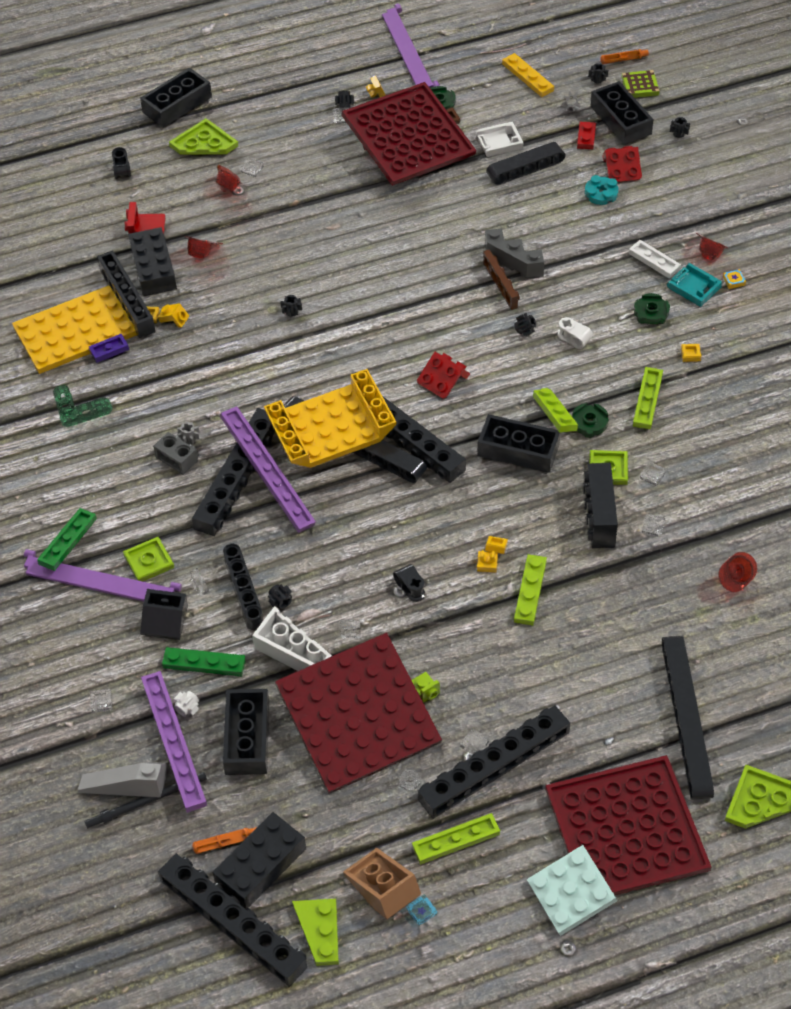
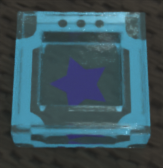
[406,894,437,926]

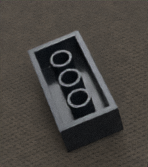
[140,67,212,128]
[590,81,654,145]
[128,227,177,296]
[477,414,560,473]
[582,463,618,549]
[223,689,270,775]
[212,812,306,909]

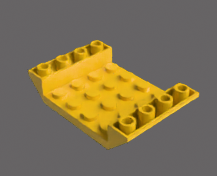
[264,369,397,468]

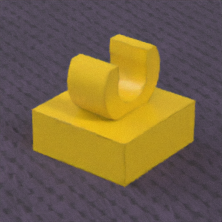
[366,75,386,98]
[477,550,498,573]

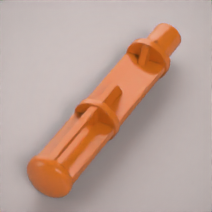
[600,49,649,65]
[192,827,257,854]

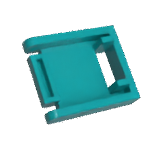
[667,263,722,307]

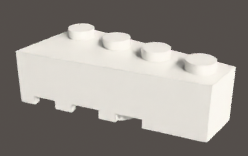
[252,606,332,671]

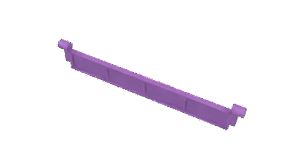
[382,3,440,88]
[24,549,182,602]

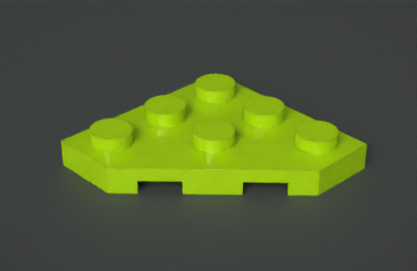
[169,118,239,155]
[725,764,791,829]

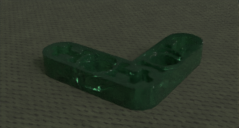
[53,385,113,427]

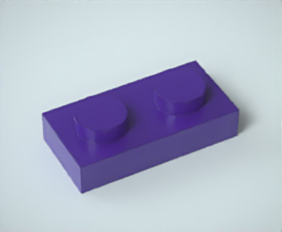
[89,334,129,363]

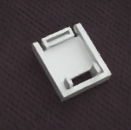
[475,121,524,157]

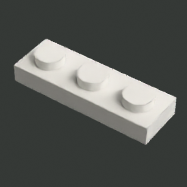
[629,240,681,279]

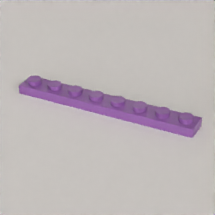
[220,406,316,533]
[141,671,207,813]

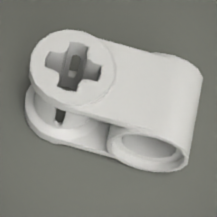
[558,317,593,349]

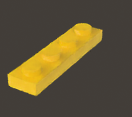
[502,53,554,97]

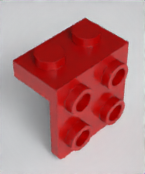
[602,146,642,182]
[125,202,166,234]
[417,351,470,399]

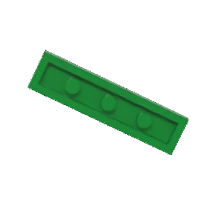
[37,508,97,571]
[162,647,246,677]

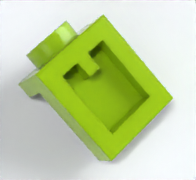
[412,672,440,703]

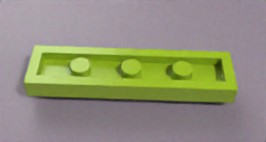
[633,367,663,430]
[533,388,578,432]
[514,554,547,626]
[412,813,500,865]

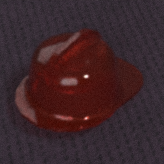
[216,165,242,192]
[696,232,728,260]
[185,236,223,258]
[718,552,757,592]

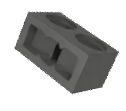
[153,432,198,475]

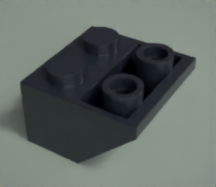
[140,589,188,640]

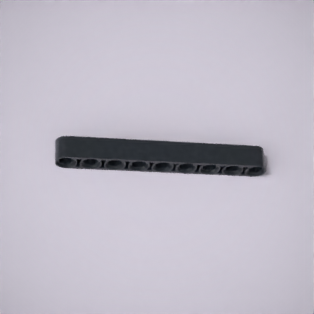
[284,396,427,483]
[662,636,714,800]

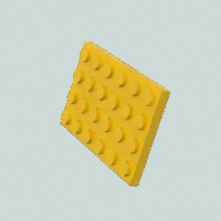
[12,285,137,374]

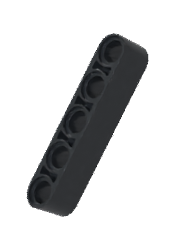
[486,142,566,185]
[223,543,263,631]

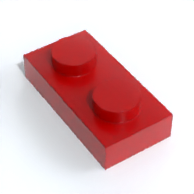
[577,122,596,150]

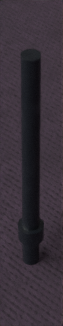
[84,772,207,829]

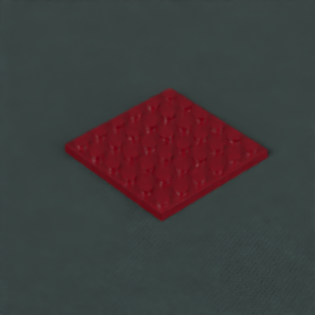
[341,82,477,186]
[275,632,442,794]
[545,755,712,896]

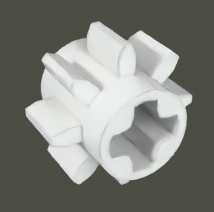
[174,691,199,717]

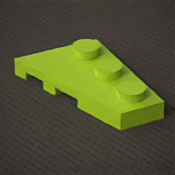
[292,898,339,966]

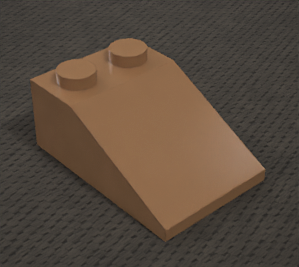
[343,848,421,919]

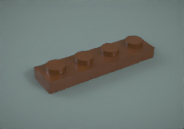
[483,249,520,310]

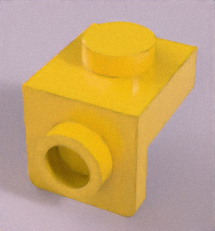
[157,303,189,328]

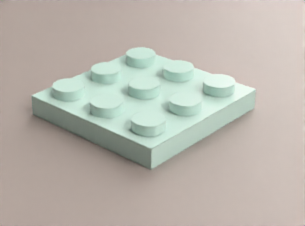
[527,845,617,936]

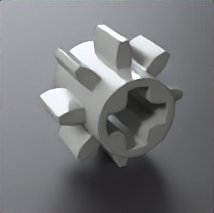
[562,91,582,112]
[177,422,200,444]

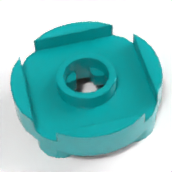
[585,175,619,205]

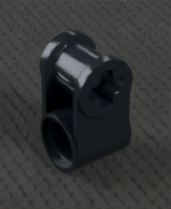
[112,147,131,179]
[393,563,425,602]

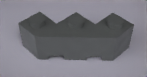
[485,228,544,278]

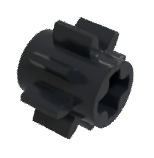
[588,63,609,84]
[335,91,354,109]
[670,117,690,138]
[280,295,302,317]
[514,313,537,336]
[268,584,292,609]

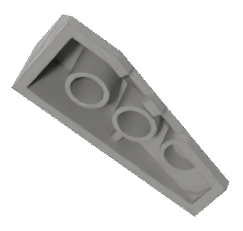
[77,762,170,797]

